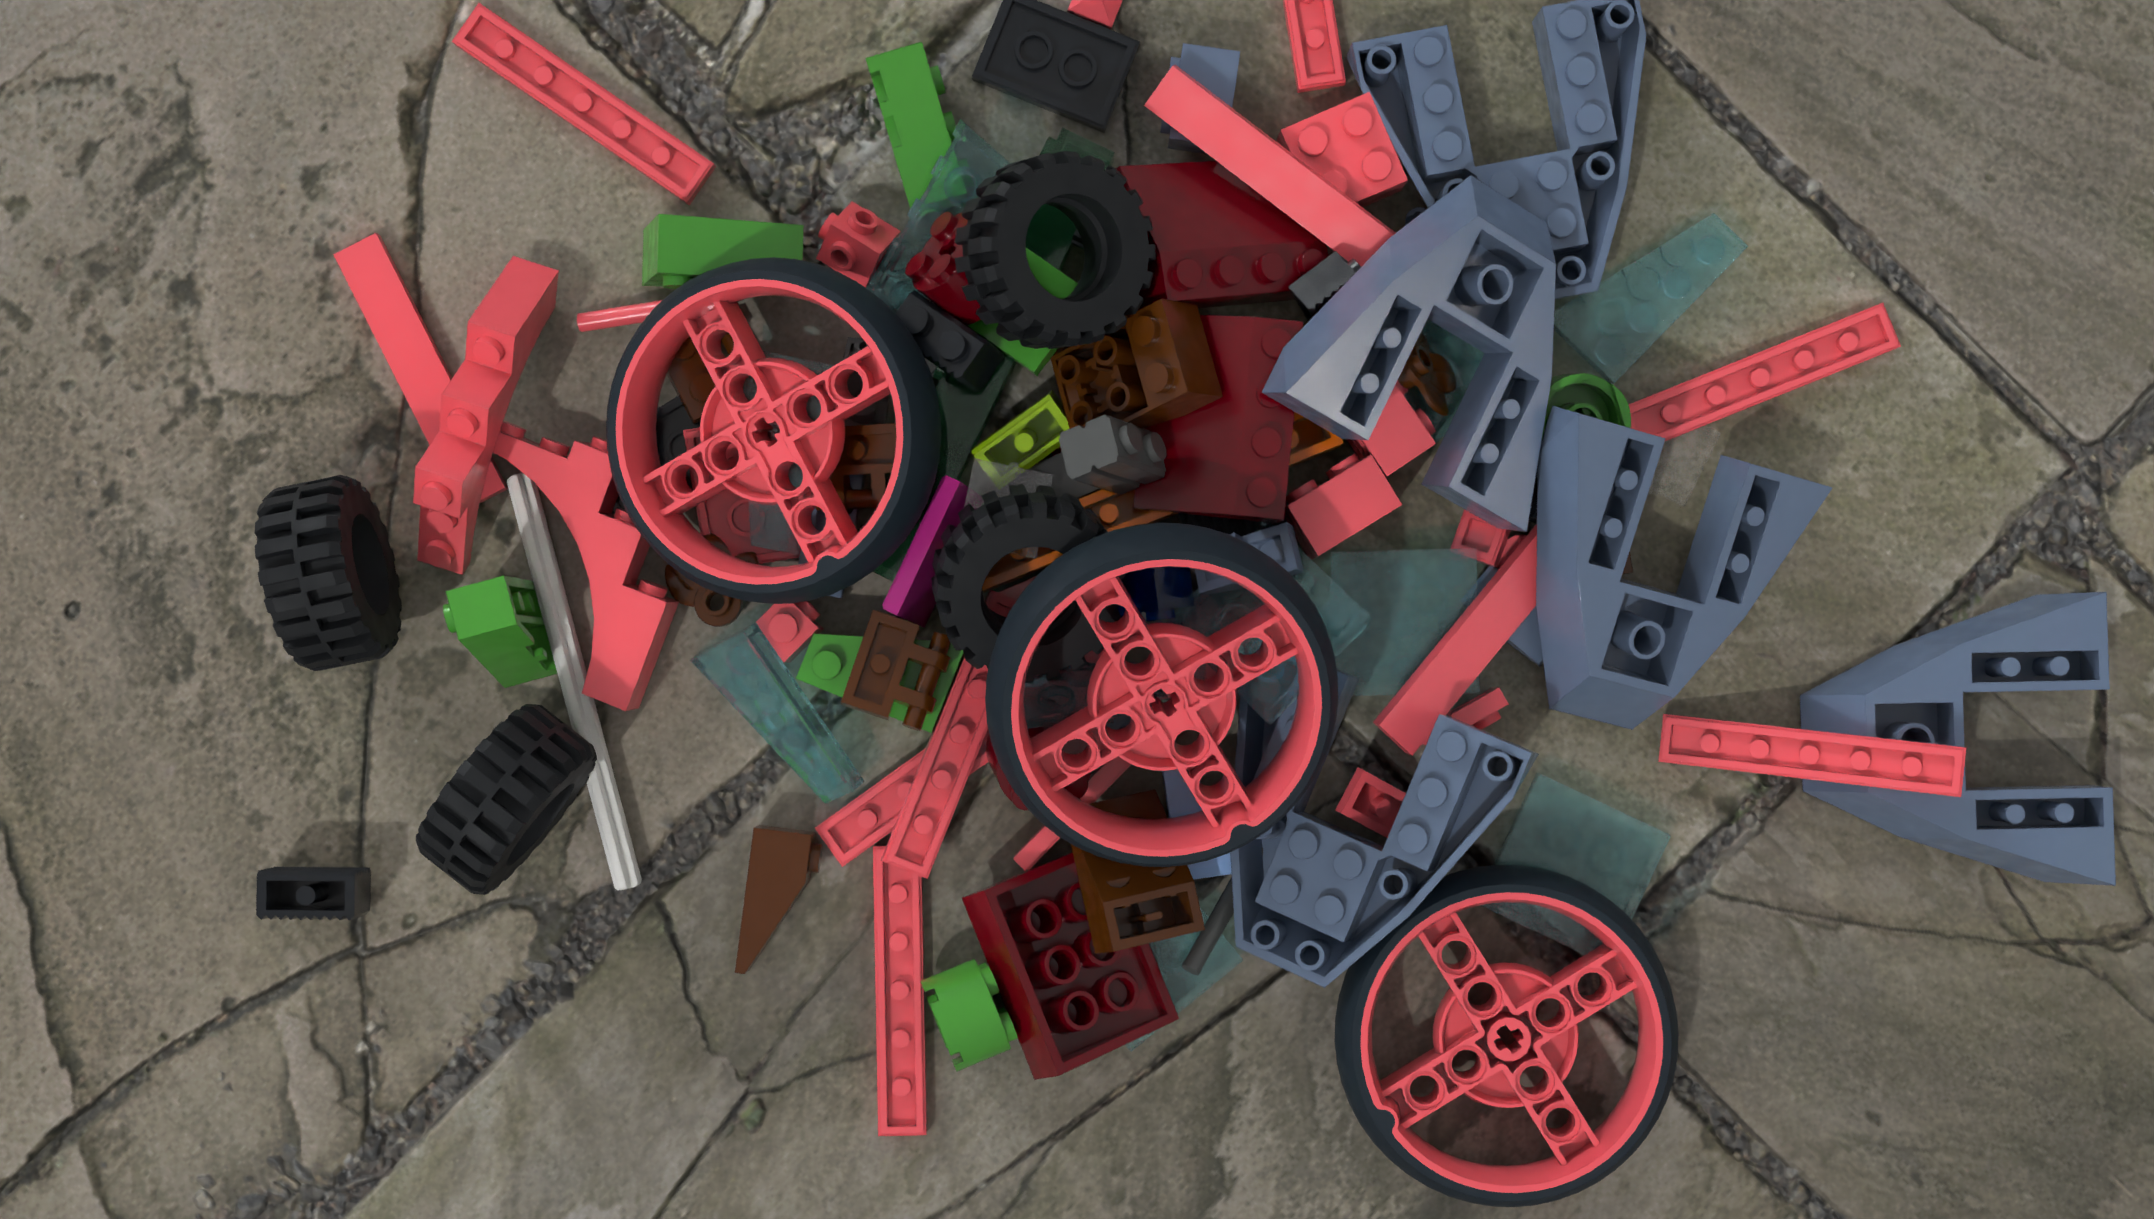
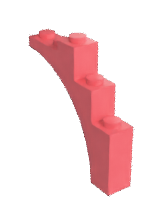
[413,256,559,575]
[493,421,679,711]

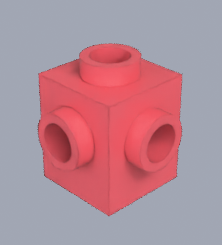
[816,201,901,288]

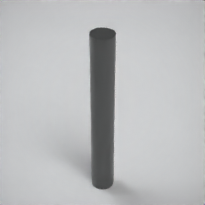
[1182,848,1263,976]

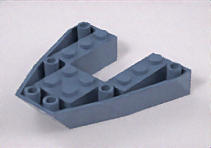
[1346,0,1646,299]
[1261,175,1556,532]
[1536,406,1833,730]
[1800,592,2116,886]
[1230,639,1539,988]

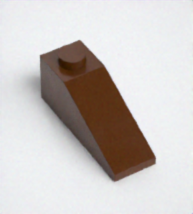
[735,825,823,974]

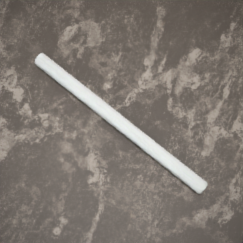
[507,473,642,890]

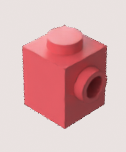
[750,601,824,663]

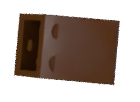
[1050,299,1223,429]
[1071,789,1205,954]

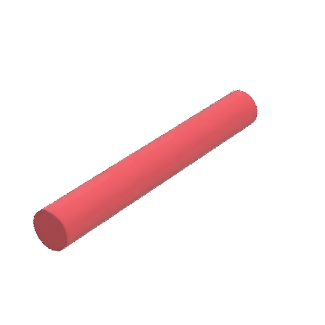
[577,300,662,332]

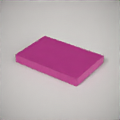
[882,475,984,628]

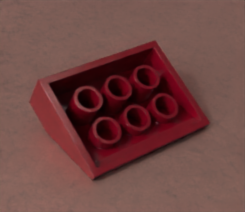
[1115,161,1328,311]
[1133,315,1303,523]
[962,852,1179,1080]

